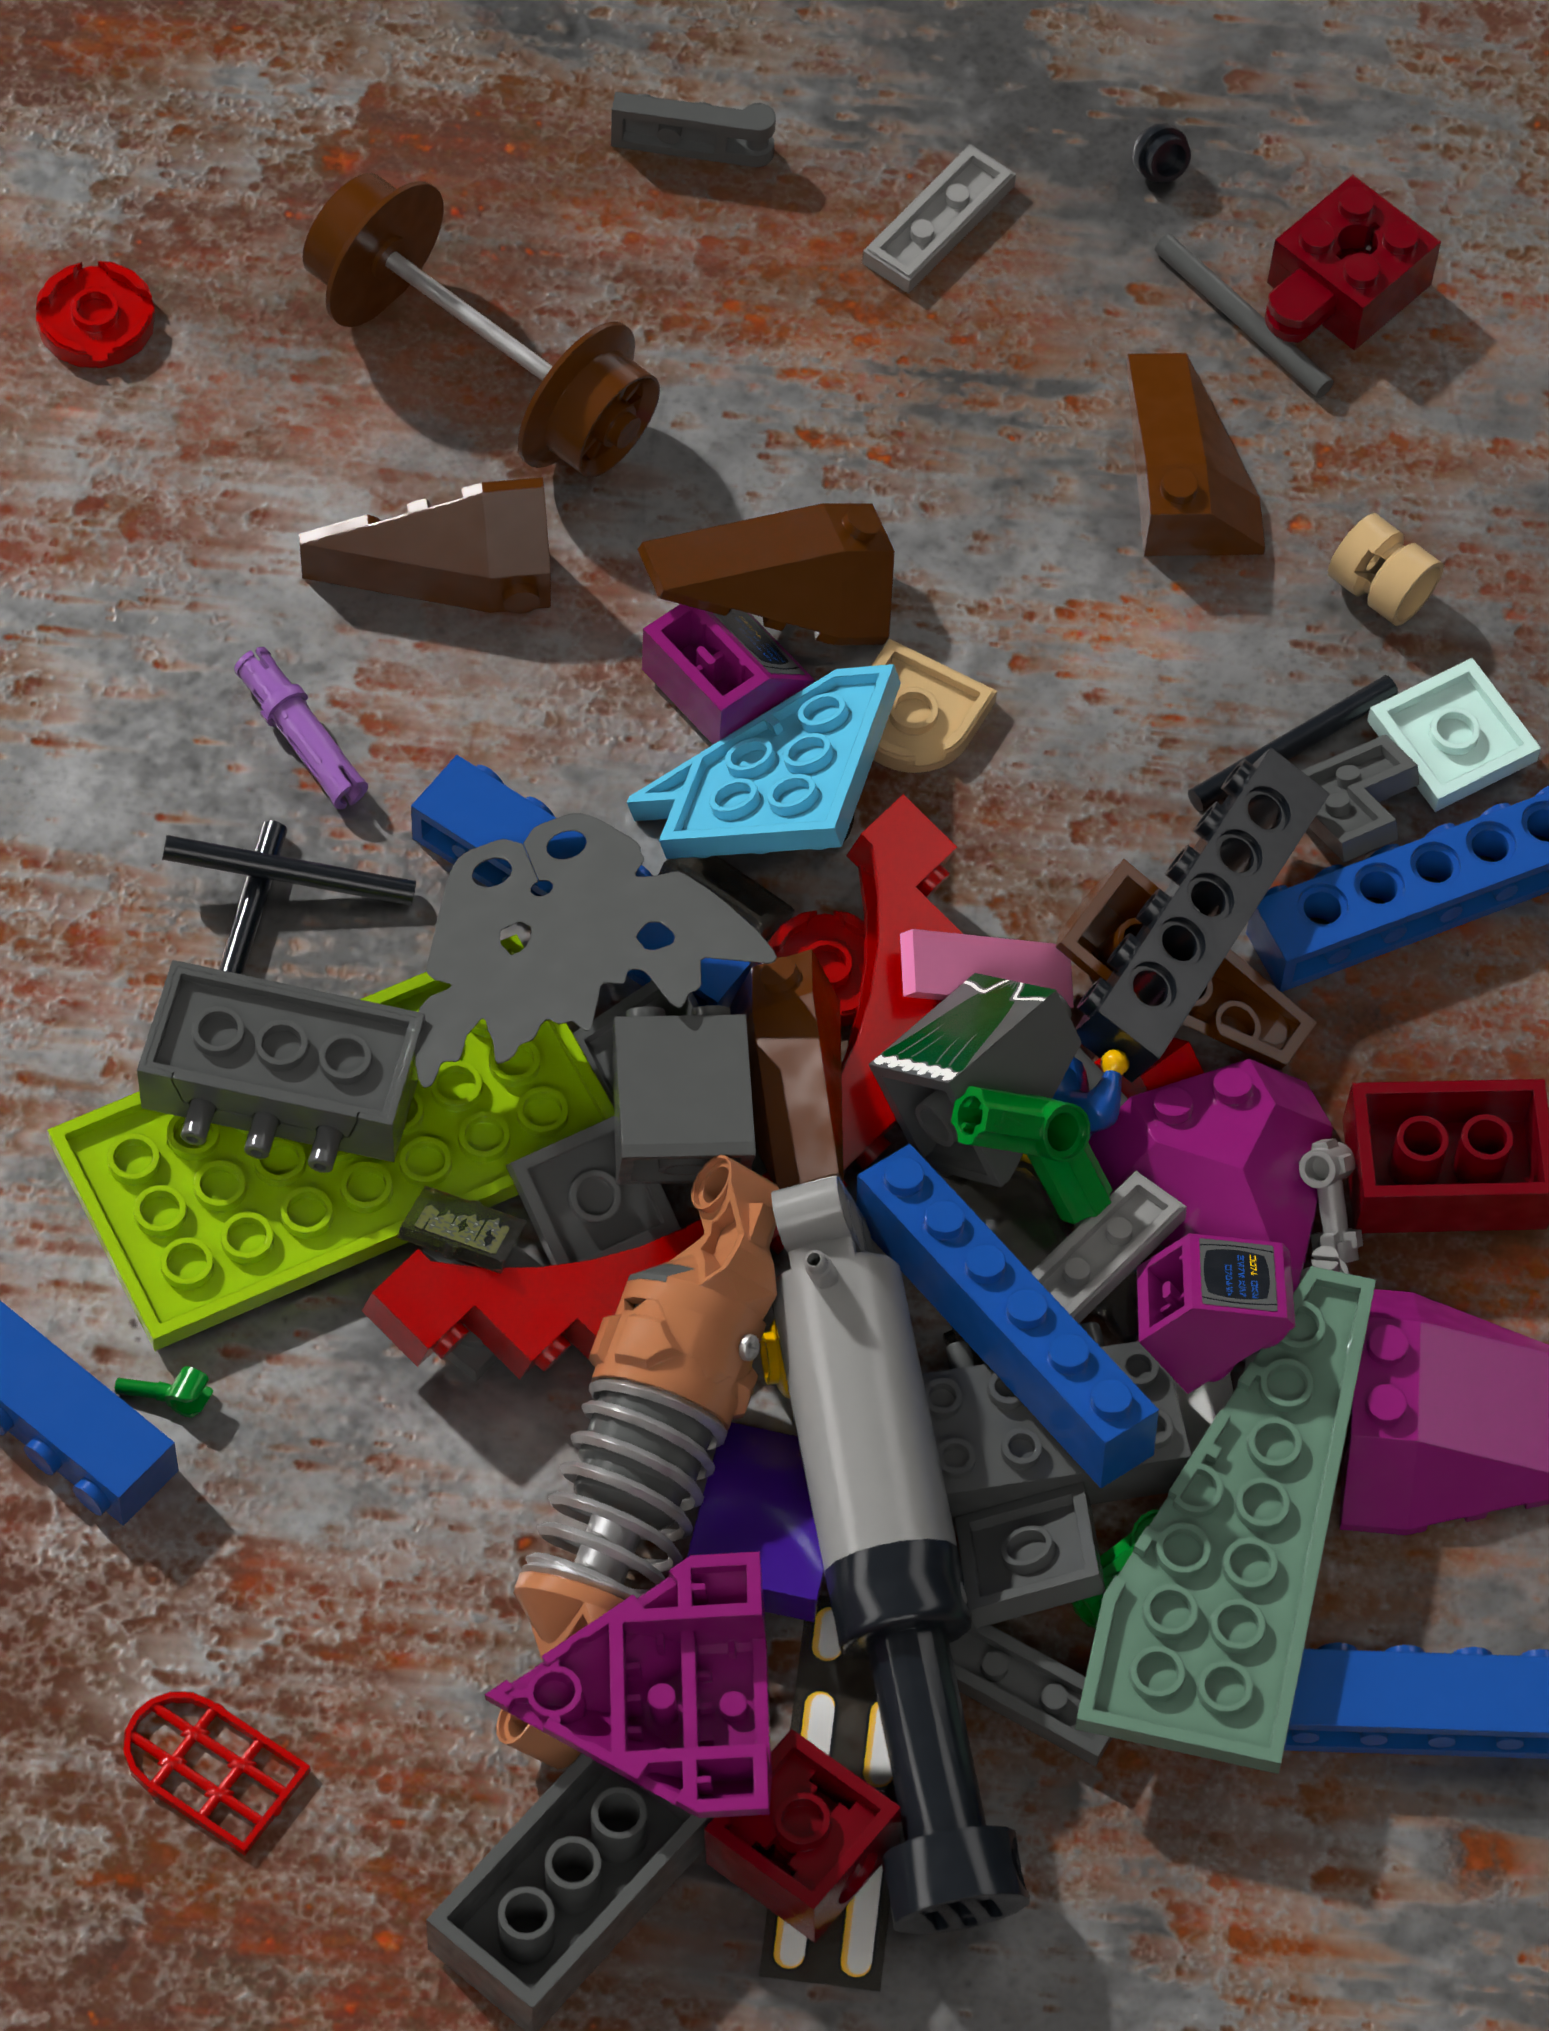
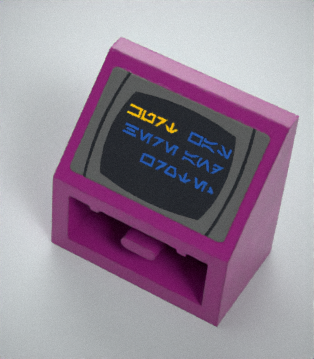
[642,604,815,744]
[1137,1233,1296,1394]

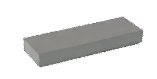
[862,144,1016,294]
[1031,1171,1187,1324]

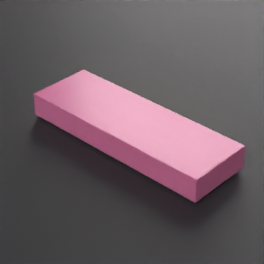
[900,929,1074,1008]

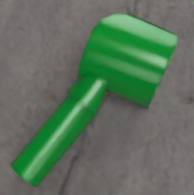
[115,1366,213,1418]

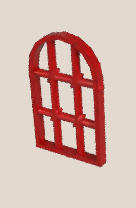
[123,1692,311,1856]

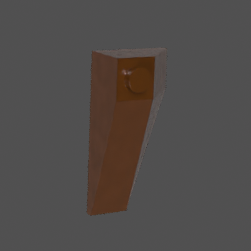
[637,503,895,645]
[1055,859,1317,1069]

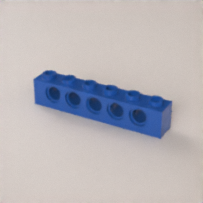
[1246,786,1549,992]

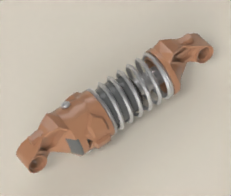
[497,1155,779,1769]

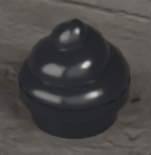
[1133,123,1191,182]

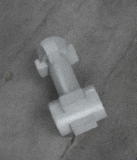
[1299,1138,1363,1263]

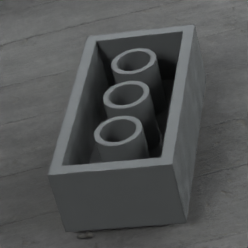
[426,1754,714,2031]

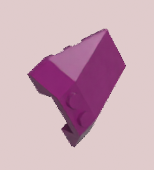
[1339,1289,1549,1535]

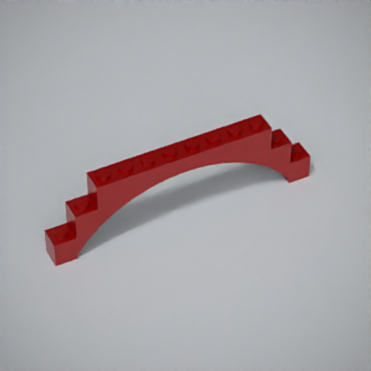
[362,794,963,1380]

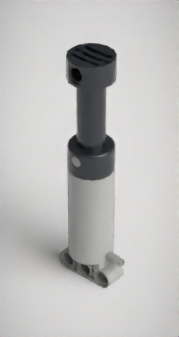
[771,1175,1030,1934]

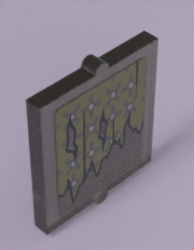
[397,1186,527,1274]

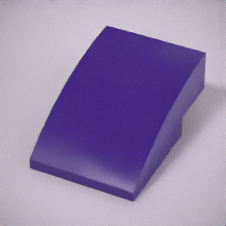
[687,1422,825,1622]

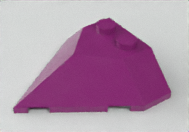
[1088,1059,1333,1293]
[484,1551,772,1818]

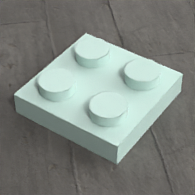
[1367,658,1541,812]

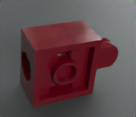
[1264,175,1441,351]
[704,1729,901,1943]

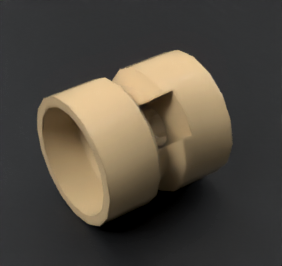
[1328,513,1444,626]

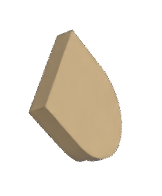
[871,639,997,773]

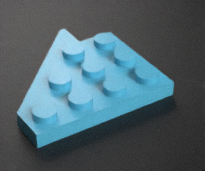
[627,664,901,859]

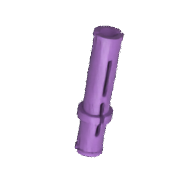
[234,647,368,809]

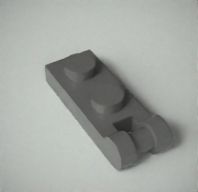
[611,92,776,167]

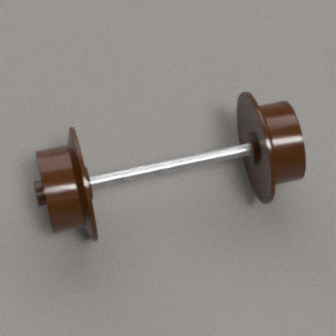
[303,173,660,478]

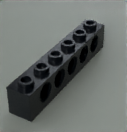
[1075,748,1330,1083]

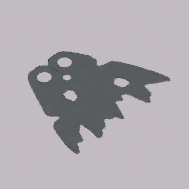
[415,813,777,1088]

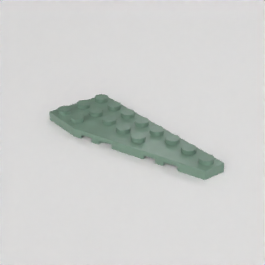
[1075,1266,1376,1774]

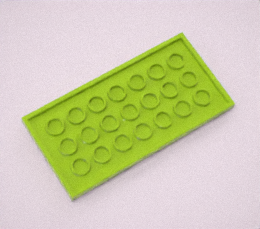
[47,934,614,1351]

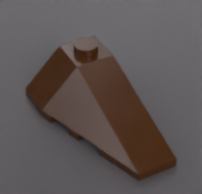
[1127,353,1265,556]
[299,477,551,614]
[729,949,844,1189]

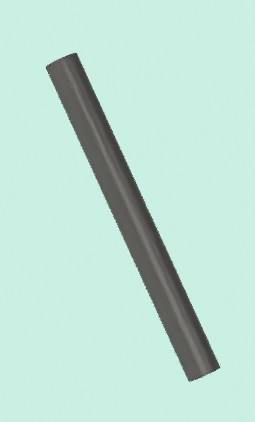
[1154,234,1334,398]

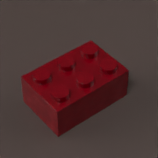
[1342,1079,1549,1233]

